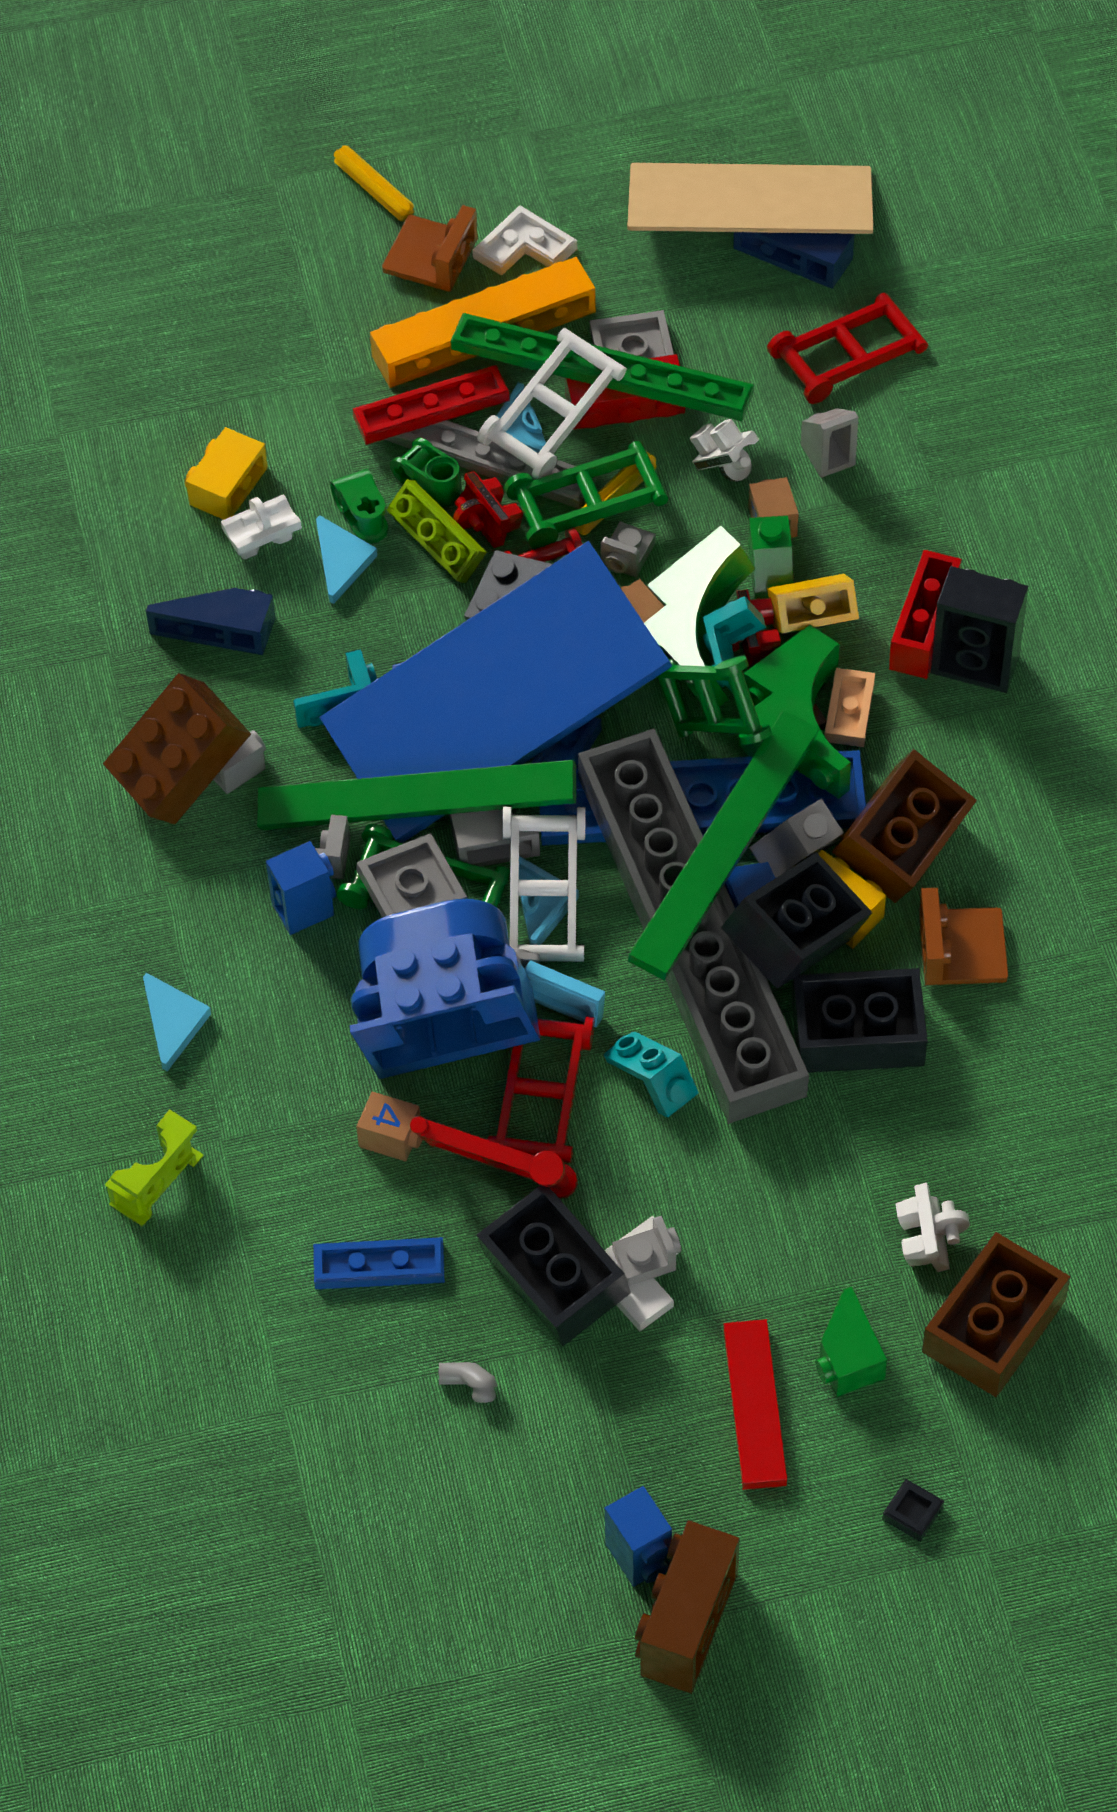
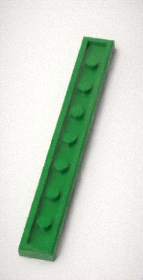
[451,313,754,422]
[628,710,819,981]
[257,760,576,830]

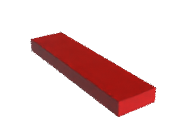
[353,365,510,445]
[723,1319,787,1490]

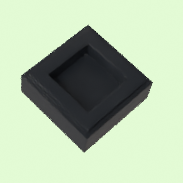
[882,1479,944,1542]

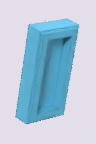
[525,960,605,1027]

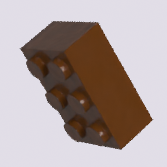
[103,673,251,824]
[832,749,977,903]
[922,1232,1071,1398]
[635,1520,740,1694]

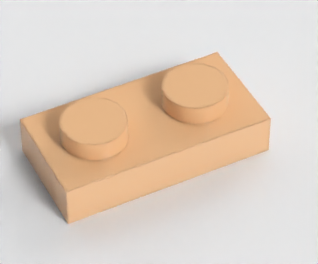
[824,668,875,747]

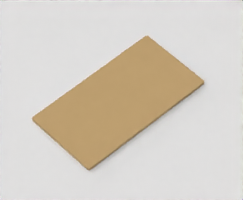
[627,163,873,234]

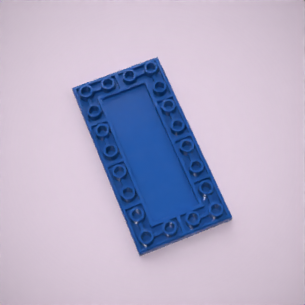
[319,541,673,843]

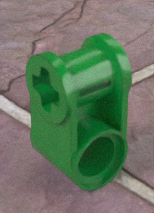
[390,437,462,507]
[330,468,388,544]

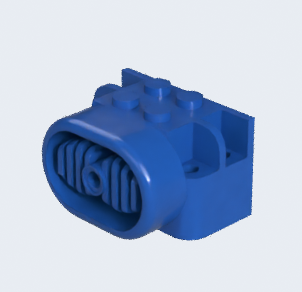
[349,899,541,1079]

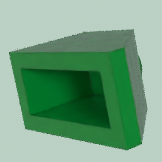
[748,516,794,599]
[815,1286,887,1397]

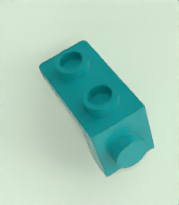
[703,596,766,692]
[293,649,377,728]
[604,1032,699,1118]

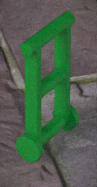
[504,441,668,549]
[657,656,772,745]
[337,824,510,909]

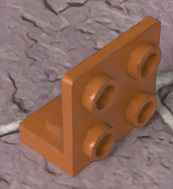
[382,205,478,292]
[919,888,1008,985]

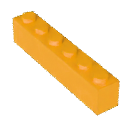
[370,257,596,388]

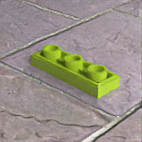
[386,479,487,583]

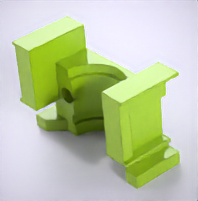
[105,1109,204,1227]

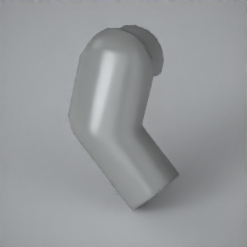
[439,1362,498,1403]

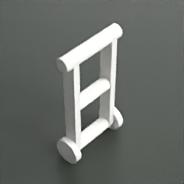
[477,328,627,479]
[503,806,585,962]

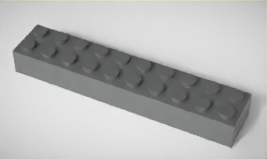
[578,728,809,1124]

